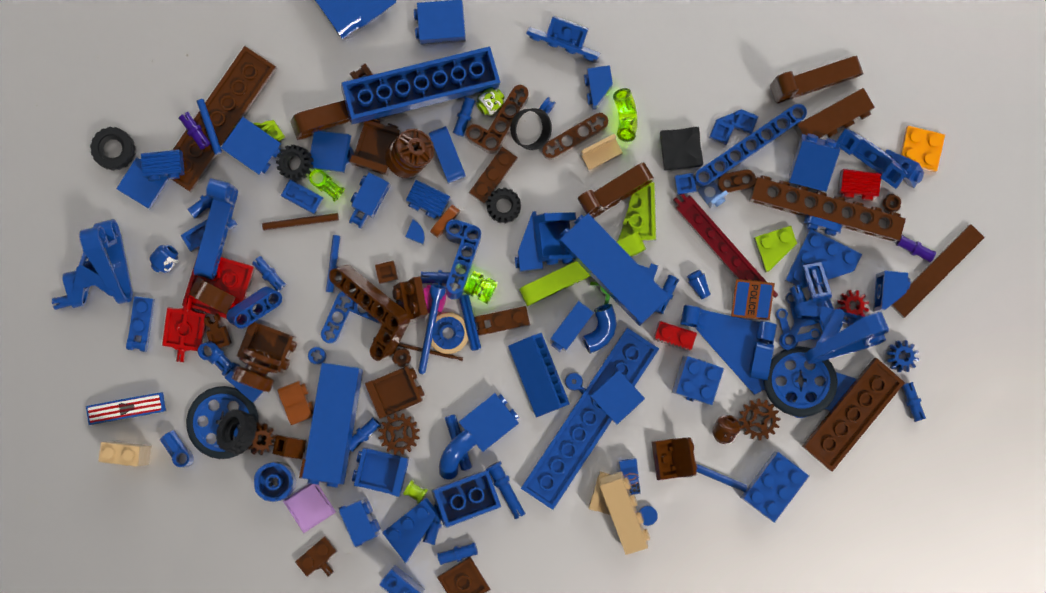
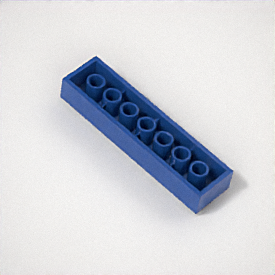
[341,46,501,125]

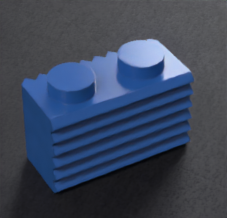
[141,150,185,181]
[406,180,451,220]

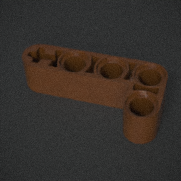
[466,85,529,154]
[290,100,350,140]
[577,162,654,218]

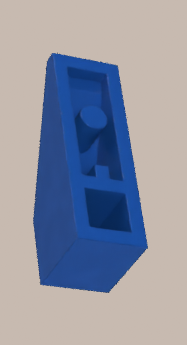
[515,211,543,273]

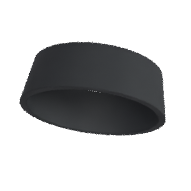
[510,108,552,150]

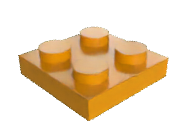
[900,126,945,172]

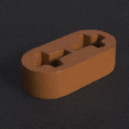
[430,205,461,238]

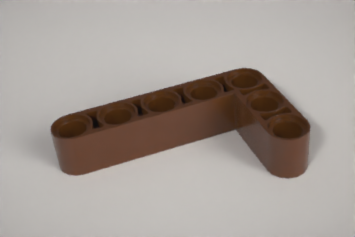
[770,56,864,104]
[329,265,410,361]

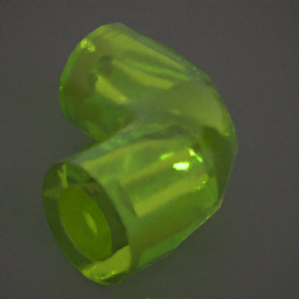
[613,88,638,142]

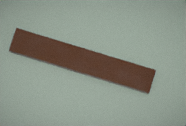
[891,224,985,318]

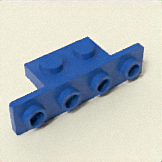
[526,16,600,61]

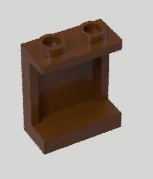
[350,119,401,176]
[237,322,297,373]
[365,365,425,419]

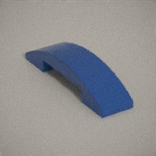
[837,128,908,189]

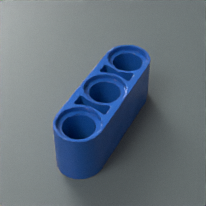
[429,126,466,184]
[226,287,282,329]

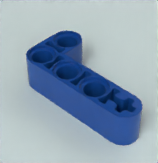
[445,220,481,300]

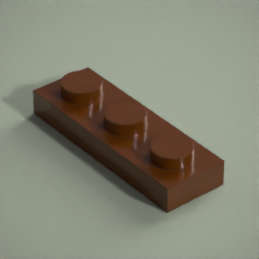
[469,147,518,204]

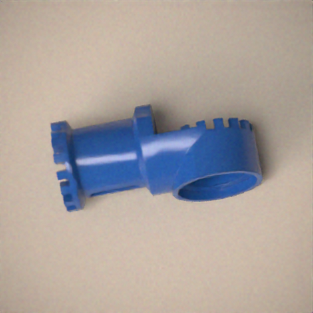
[198,341,236,376]

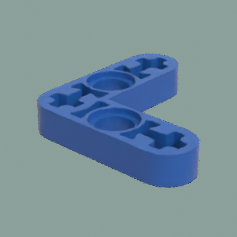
[321,292,381,344]

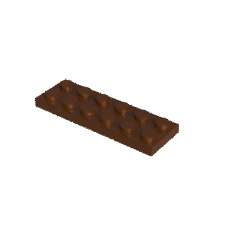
[802,357,905,472]

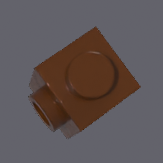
[272,435,306,459]

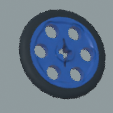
[764,346,838,417]
[186,386,259,459]

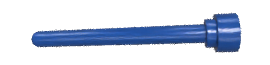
[418,284,446,374]

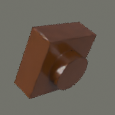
[375,261,398,284]

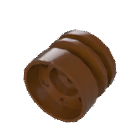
[385,129,435,178]
[232,347,282,392]

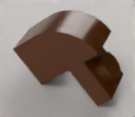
[189,277,236,314]

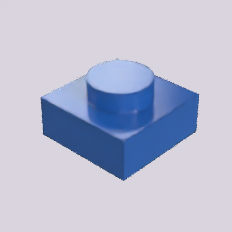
[674,173,697,195]

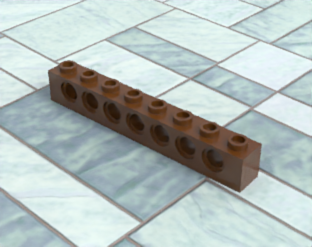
[749,176,906,243]

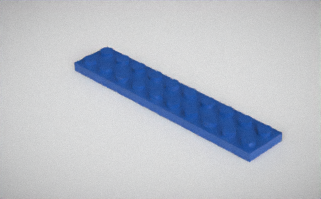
[521,328,659,510]

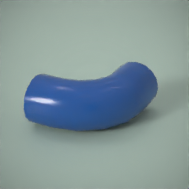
[582,304,617,354]
[439,430,476,480]

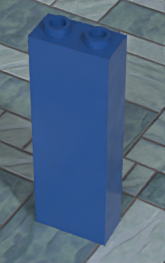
[559,213,669,326]
[302,363,363,488]

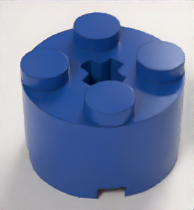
[254,462,297,502]

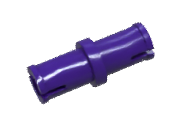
[178,112,211,150]
[896,235,936,262]

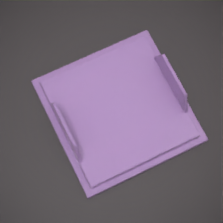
[283,484,336,534]

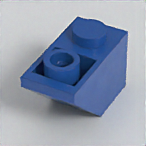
[584,65,613,110]

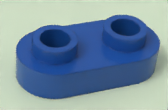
[803,215,842,236]

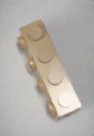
[600,472,650,555]

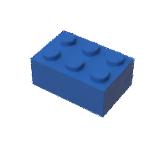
[740,451,809,523]
[431,470,501,528]

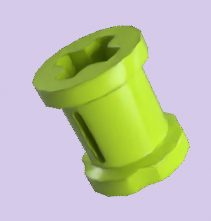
[403,480,428,504]

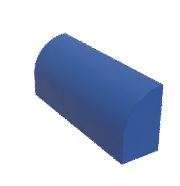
[508,333,570,418]

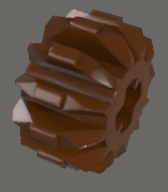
[248,422,276,455]

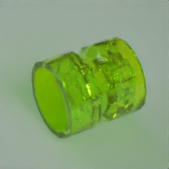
[464,270,498,304]

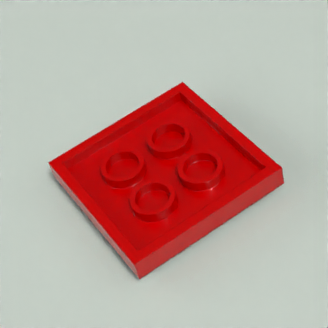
[182,257,255,321]

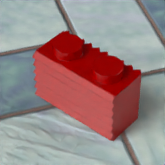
[838,169,882,201]
[653,321,697,351]

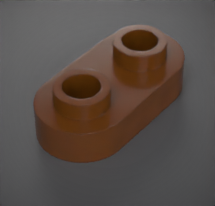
[717,169,756,193]

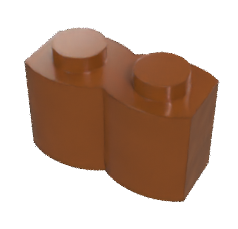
[277,381,314,425]

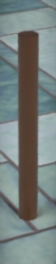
[262,213,339,230]

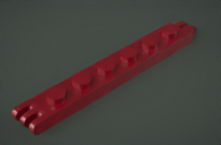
[673,194,778,301]

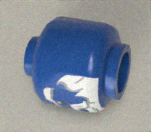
[150,244,179,273]

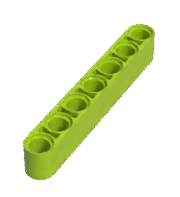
[519,232,646,306]

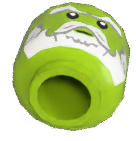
[476,88,505,116]

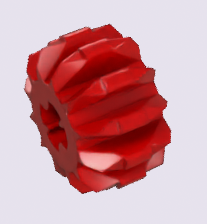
[836,290,869,320]

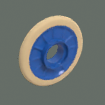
[431,312,468,354]

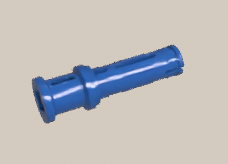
[486,461,526,519]

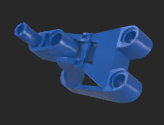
[52,219,133,310]
[789,285,889,364]

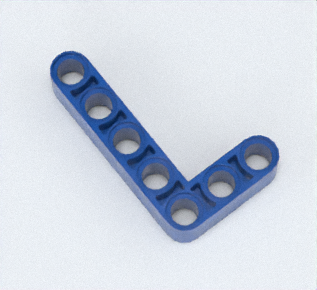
[194,178,238,280]

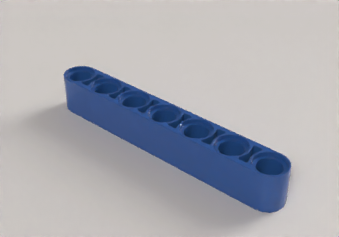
[694,104,807,187]

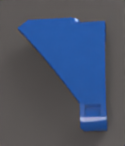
[315,0,396,39]
[680,305,777,395]

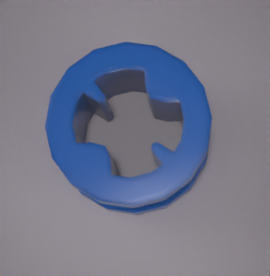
[539,97,556,115]
[308,347,326,364]

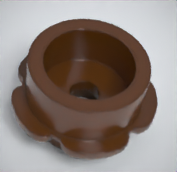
[882,194,901,212]
[392,348,411,367]

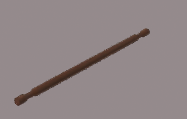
[373,337,463,361]

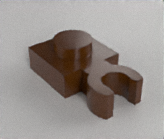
[204,314,232,348]

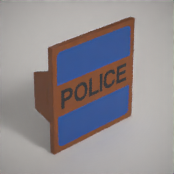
[731,279,775,320]

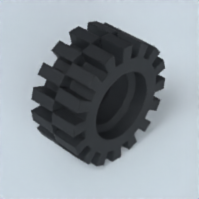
[276,145,314,181]
[486,187,521,224]

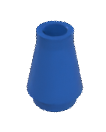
[687,270,711,299]

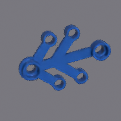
[775,284,825,350]

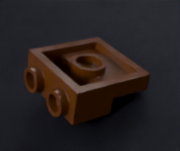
[392,276,428,322]

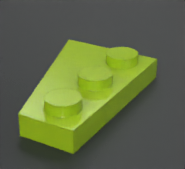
[618,182,656,241]

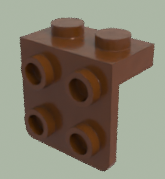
[651,437,697,480]

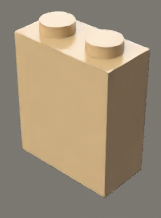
[98,441,152,467]

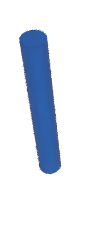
[196,99,222,155]
[326,235,340,293]
[696,464,747,492]

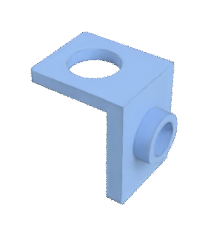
[697,182,728,208]

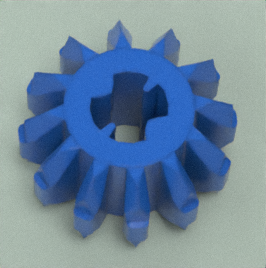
[886,340,919,373]

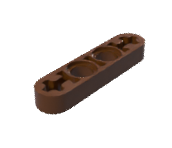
[542,113,608,160]

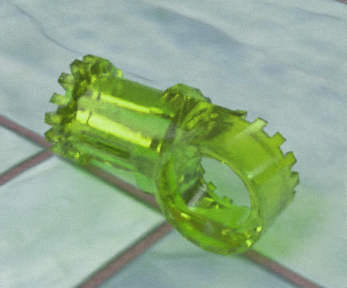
[309,169,345,202]

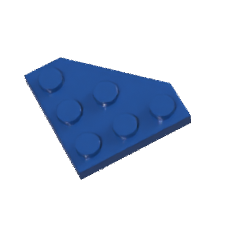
[785,229,862,289]

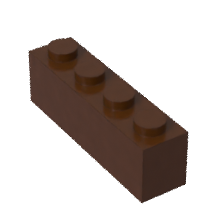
[794,88,875,139]

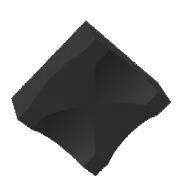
[660,126,703,171]

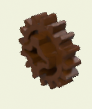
[737,398,781,440]
[378,413,420,455]

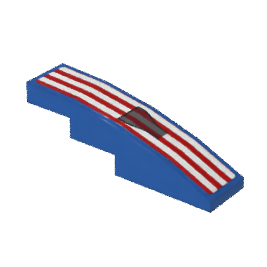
[86,392,166,425]

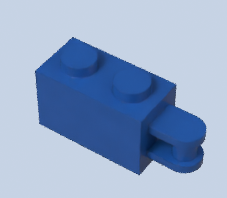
[349,172,391,229]

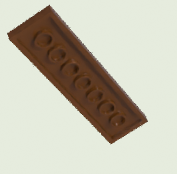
[172,46,277,192]

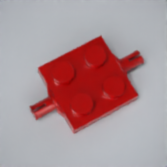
[162,297,207,362]

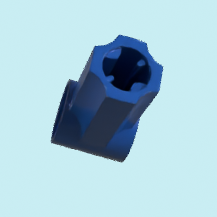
[159,430,194,467]

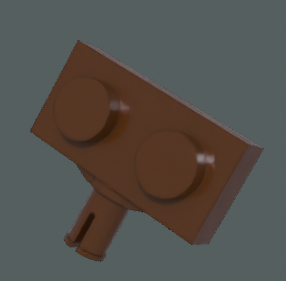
[295,536,338,577]

